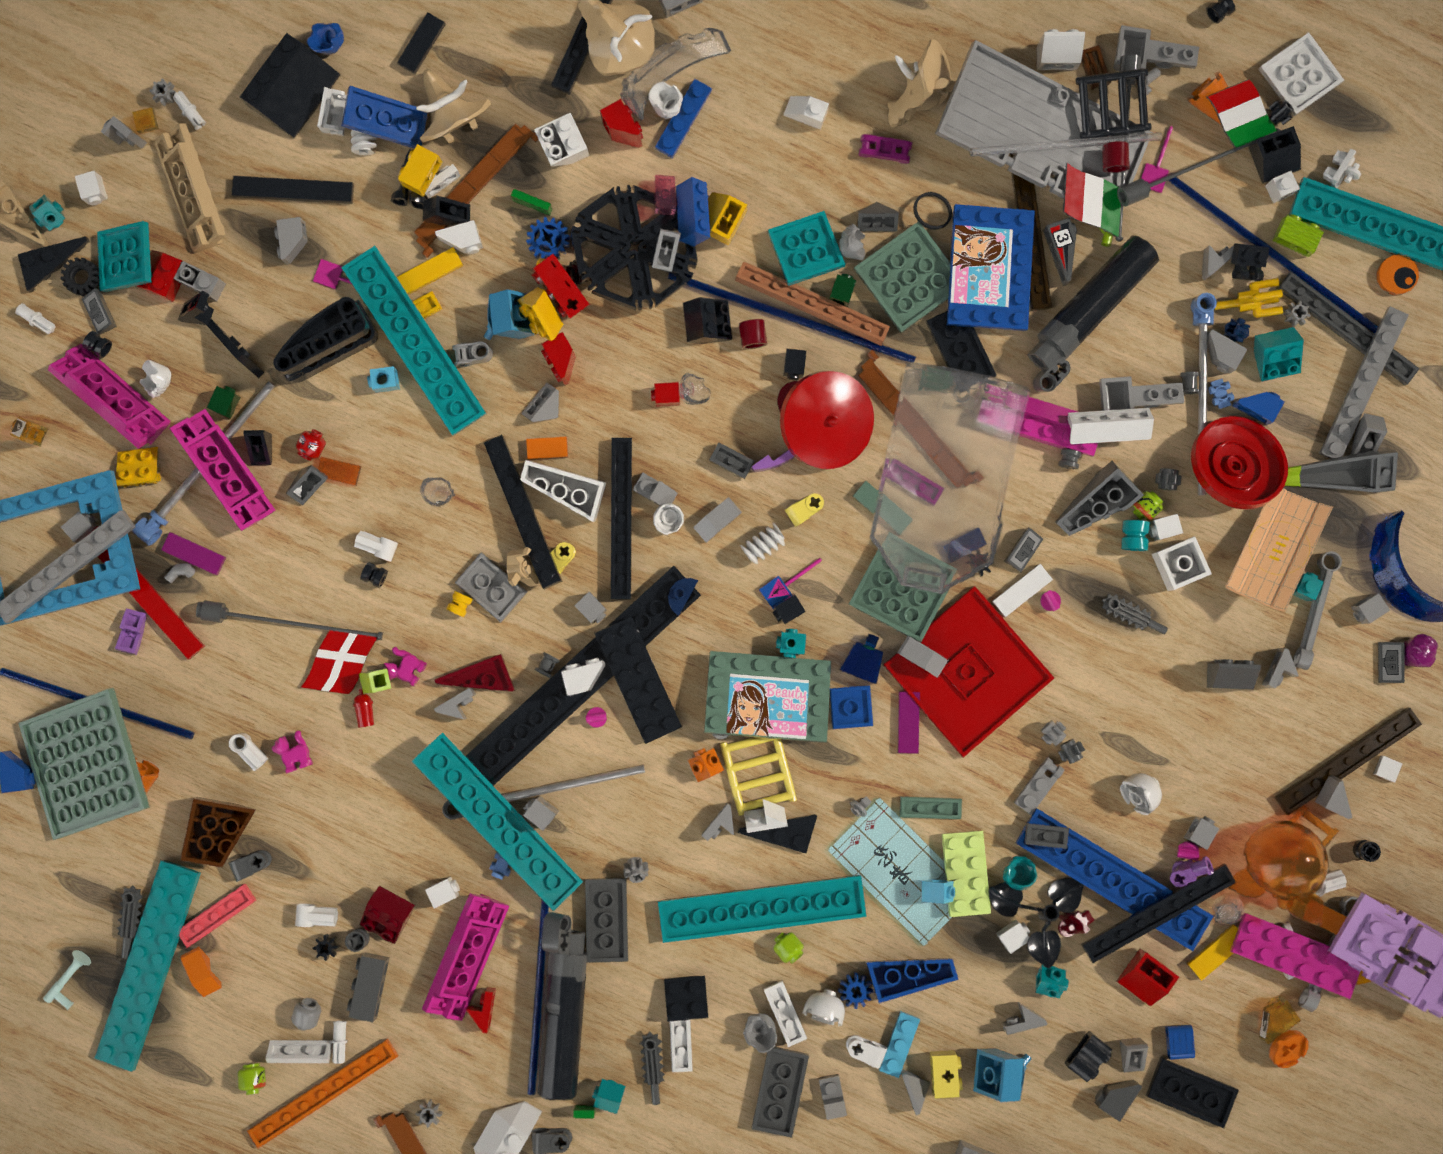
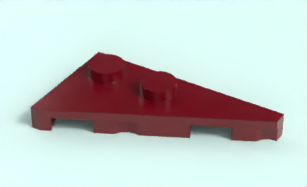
[434,654,516,692]

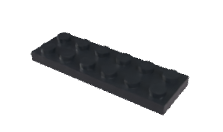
[594,616,682,744]

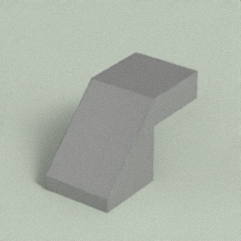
[693,497,742,543]
[897,636,948,678]

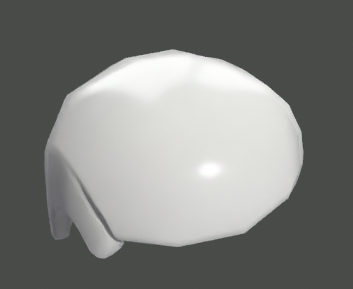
[653,503,684,535]

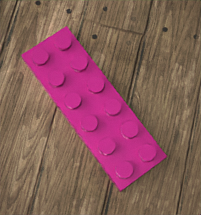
[1230,913,1363,999]

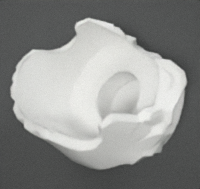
[648,82,683,119]
[139,360,171,398]

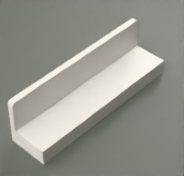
[1067,408,1154,444]

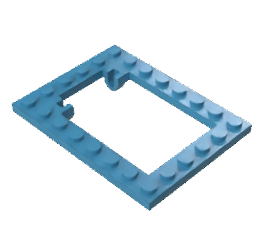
[0,470,140,626]

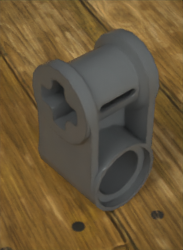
[228,850,272,882]
[532,1128,572,1154]

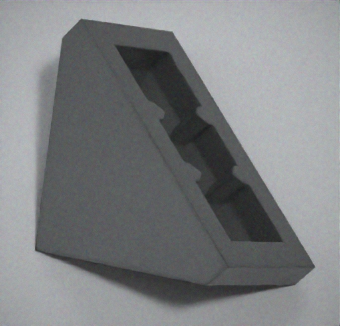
[857,202,899,231]
[286,465,328,505]

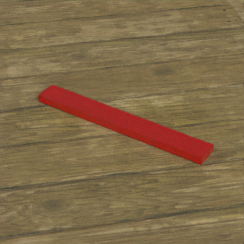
[84,526,205,660]

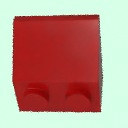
[136,250,182,302]

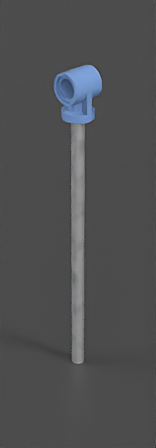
[1190,293,1217,495]
[132,381,275,546]

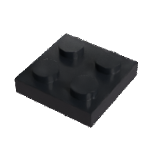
[664,976,709,1022]

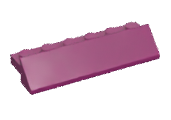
[48,344,171,449]
[977,384,1098,457]
[170,409,275,531]
[422,893,509,1021]

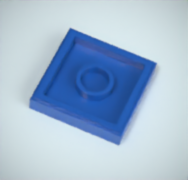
[830,685,873,729]

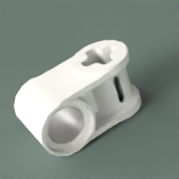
[846,1035,888,1068]

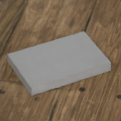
[455,552,527,622]

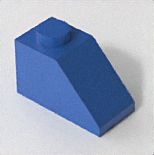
[1232,392,1285,425]
[0,751,36,793]

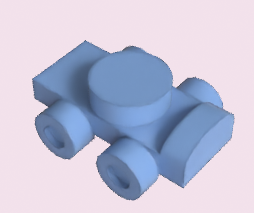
[1208,378,1234,409]
[490,852,512,880]

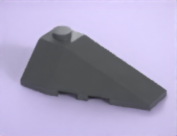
[1055,460,1144,536]

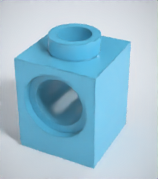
[367,366,400,393]
[922,879,955,904]

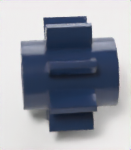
[1224,318,1250,343]

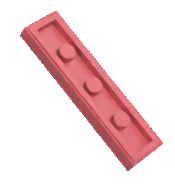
[179,884,257,948]

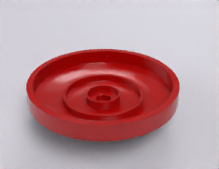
[780,371,874,469]
[1191,416,1288,509]

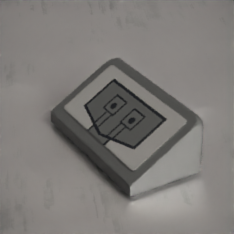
[82,289,117,335]
[1004,527,1043,572]
[1378,642,1405,683]

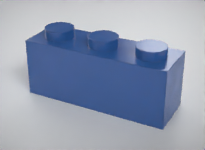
[676,177,710,246]

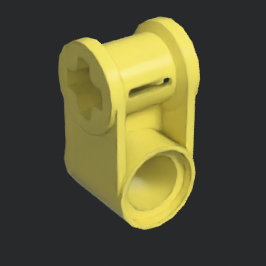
[785,493,824,527]
[551,542,576,574]

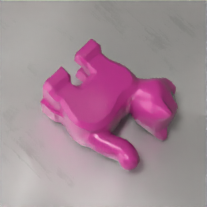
[384,647,427,686]
[272,730,313,774]

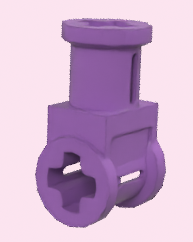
[1170,856,1214,887]

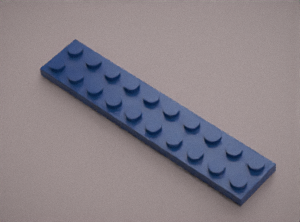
[1015,808,1214,951]

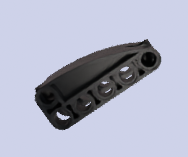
[273,297,378,383]

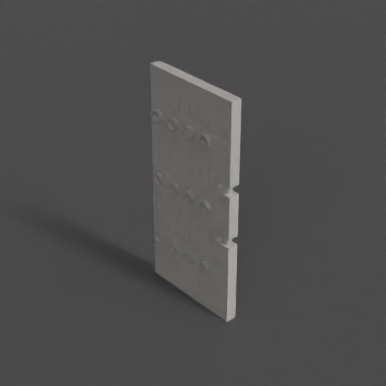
[935,40,1152,199]

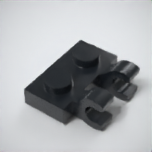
[1231,243,1270,281]

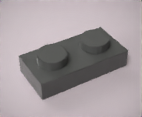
[709,442,754,479]
[1024,823,1069,849]

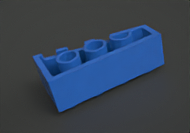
[866,958,959,1003]

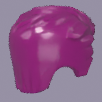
[1404,634,1438,668]

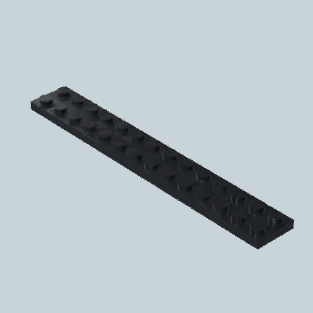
[465,566,701,786]

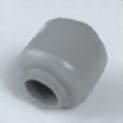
[291,998,321,1030]

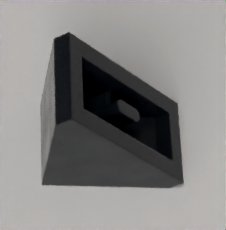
[243,430,272,465]

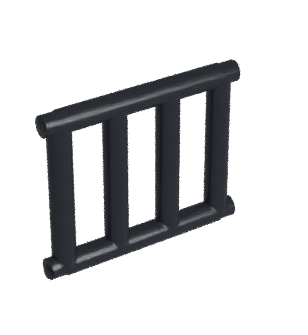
[1075,69,1152,140]

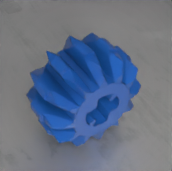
[838,972,874,1009]

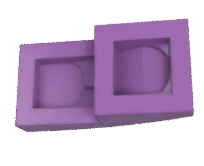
[752,450,794,472]
[115,608,147,655]

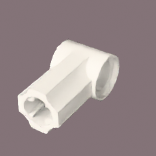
[354,531,398,562]
[229,733,268,771]
[1300,869,1347,897]
[295,903,338,927]

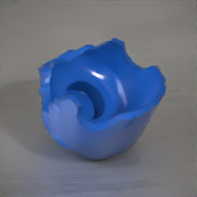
[307,23,344,55]

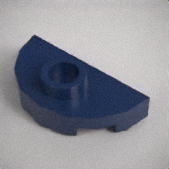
[668,578,698,616]

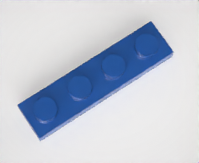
[655,79,712,159]

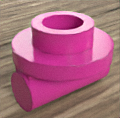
[1040,590,1061,611]
[586,707,607,728]
[1177,841,1199,861]

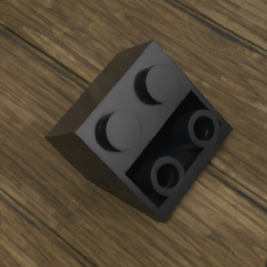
[1248,126,1301,184]
[683,297,732,344]

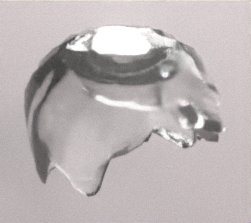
[679,372,711,405]
[420,477,455,507]
[1212,892,1245,925]

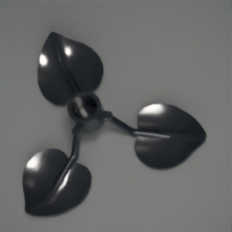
[988,878,1084,968]

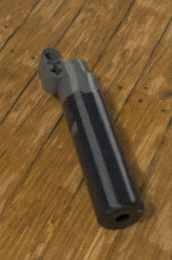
[1027,235,1159,393]
[537,912,587,1101]

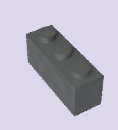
[347,953,390,1022]

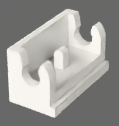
[317,87,347,136]

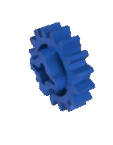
[526,217,570,260]

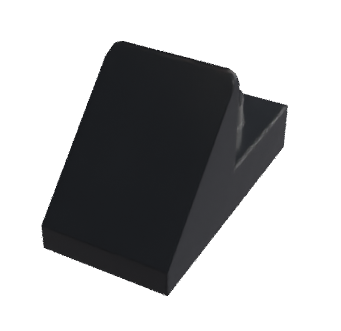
[178,291,214,325]

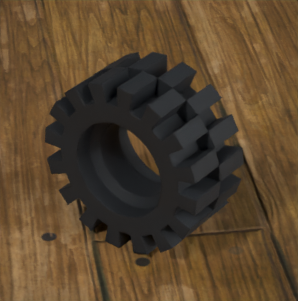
[61,257,100,297]

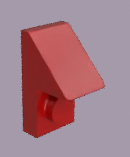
[466,987,496,1034]

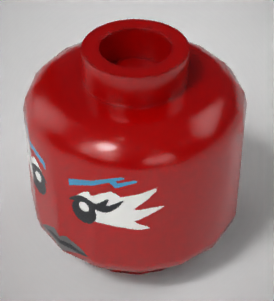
[295,429,326,461]

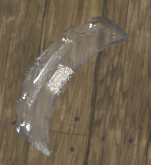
[620,28,731,121]

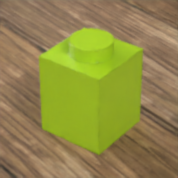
[359,668,391,693]

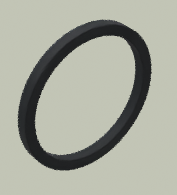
[913,192,952,230]

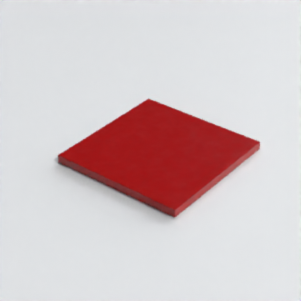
[883,586,1054,758]

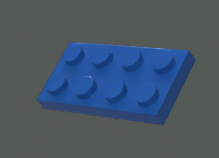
[341,86,428,149]

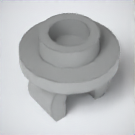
[850,796,871,817]

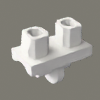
[1323,149,1361,189]

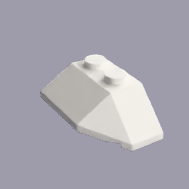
[474,1101,542,1154]

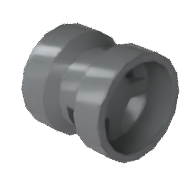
[345,928,370,952]

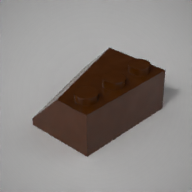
[180,797,256,868]

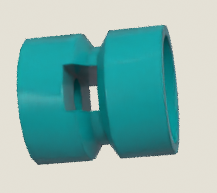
[1121,520,1150,551]

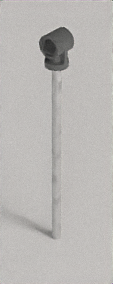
[442,765,645,820]

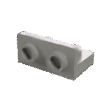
[101,116,147,148]

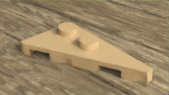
[0,180,49,247]

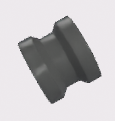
[1058,449,1082,470]

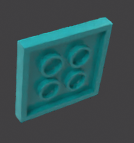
[768,211,845,286]
[97,221,151,292]

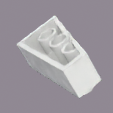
[520,460,606,522]

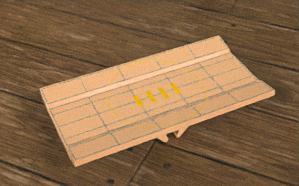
[1225,488,1333,612]

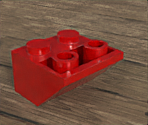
[599,99,643,148]
[541,332,576,386]
[1116,948,1180,1007]

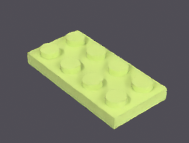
[942,831,991,917]

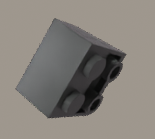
[1207,659,1261,690]

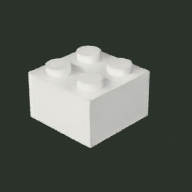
[1152,537,1212,591]

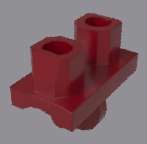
[1058,910,1094,937]

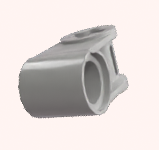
[452,341,493,367]

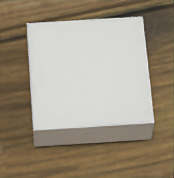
[1374,756,1402,783]

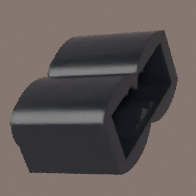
[1065,1031,1112,1082]

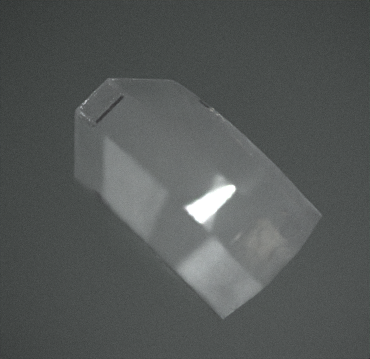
[870,362,1030,594]

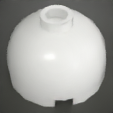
[1120,773,1162,815]
[802,989,845,1027]

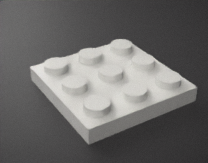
[1258,33,1344,117]

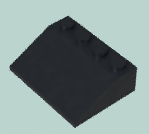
[240,33,341,139]

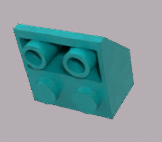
[1254,327,1304,382]

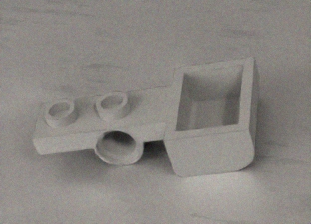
[1114,25,1199,72]
[1099,376,1184,411]

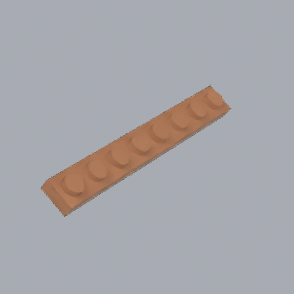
[735,261,890,346]

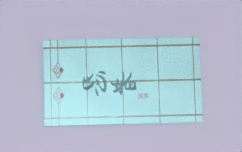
[828,798,952,946]

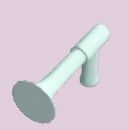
[43,950,91,1010]

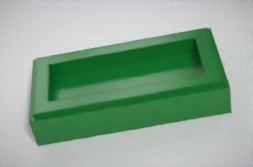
[511,189,552,216]

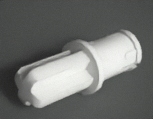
[173,91,206,130]
[15,303,56,334]
[331,1021,348,1064]

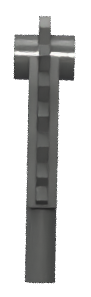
[1102,594,1168,634]
[117,885,143,958]
[639,1031,665,1105]

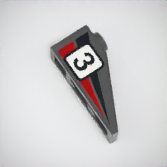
[1043,218,1077,286]

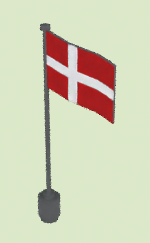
[196,600,383,694]

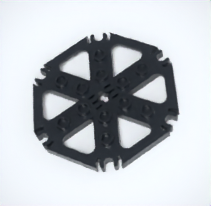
[570,185,698,311]

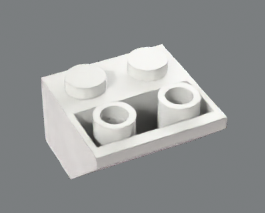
[1037,29,1085,70]
[534,113,589,166]
[561,658,605,696]

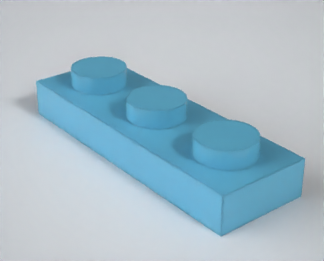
[879,1011,920,1078]

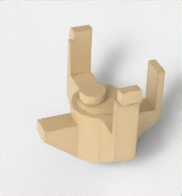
[507,547,541,586]

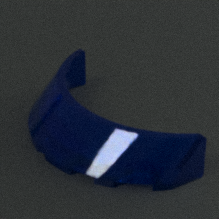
[1369,510,1443,622]

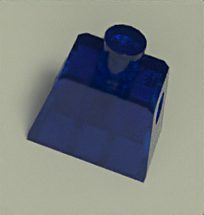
[839,633,883,684]

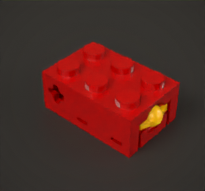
[531,254,590,319]

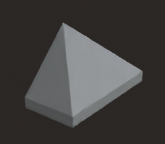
[521,383,559,422]
[901,1069,930,1115]

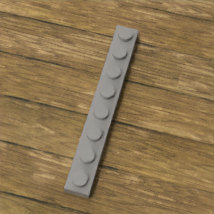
[1319,306,1409,459]
[0,510,136,623]

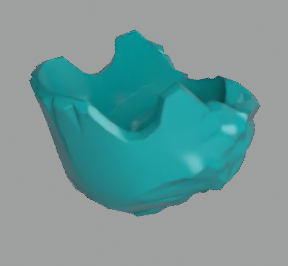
[1003,856,1037,891]

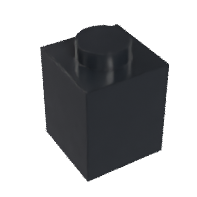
[783,348,807,380]
[772,593,806,624]

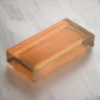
[318,457,361,486]

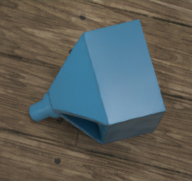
[484,289,537,340]
[973,1048,1031,1102]

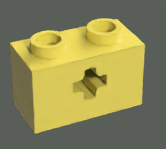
[930,1050,963,1098]

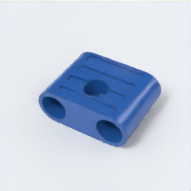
[1165,1025,1195,1060]

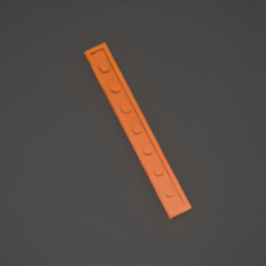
[247,1038,398,1148]

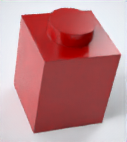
[651,382,680,407]

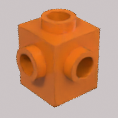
[688,748,724,782]

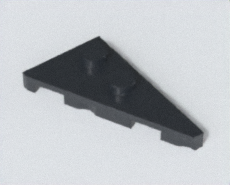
[18,236,89,293]
[207,318,264,378]
[738,814,817,854]

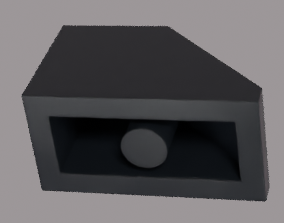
[422,195,471,225]

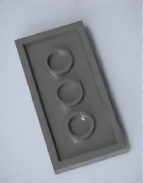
[585,878,628,963]
[752,1047,809,1138]

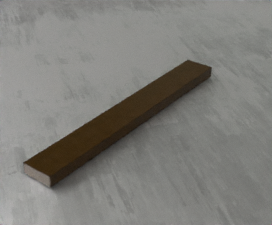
[1009,153,1052,311]
[1275,707,1422,815]

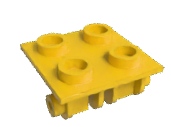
[116,447,161,488]

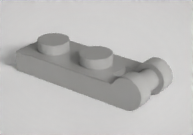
[1014,757,1065,815]

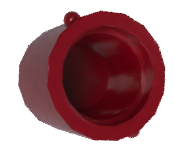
[1102,141,1130,173]
[739,319,767,349]

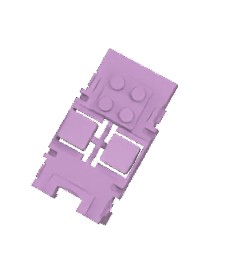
[1328,892,1443,1018]

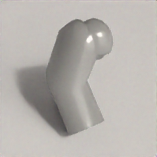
[1137,68,1161,95]
[164,563,195,583]

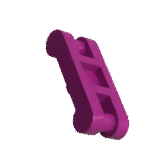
[858,134,912,164]

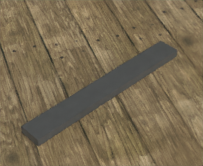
[1277,272,1420,385]

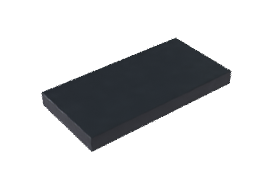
[926,311,997,393]
[1146,1057,1239,1128]

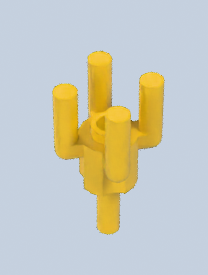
[1214,278,1283,318]

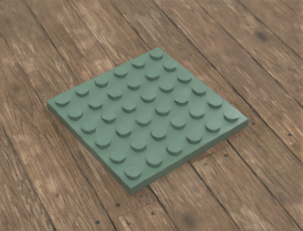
[18,688,150,840]

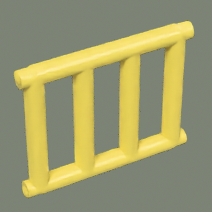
[720,737,797,816]

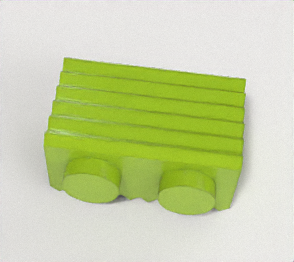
[1272,215,1324,257]

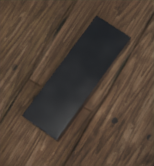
[397,12,446,75]

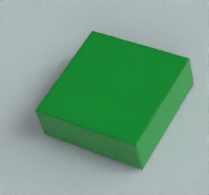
[573,1105,596,1119]

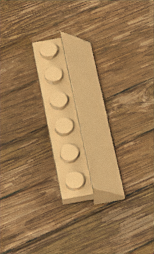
[154,123,225,253]

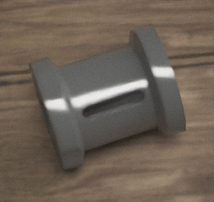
[1180,372,1199,395]
[534,652,560,678]

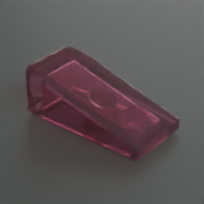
[654,175,676,215]

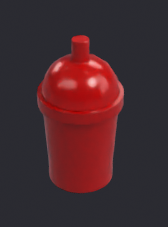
[353,689,375,728]

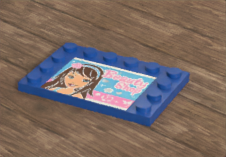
[947,204,1035,331]

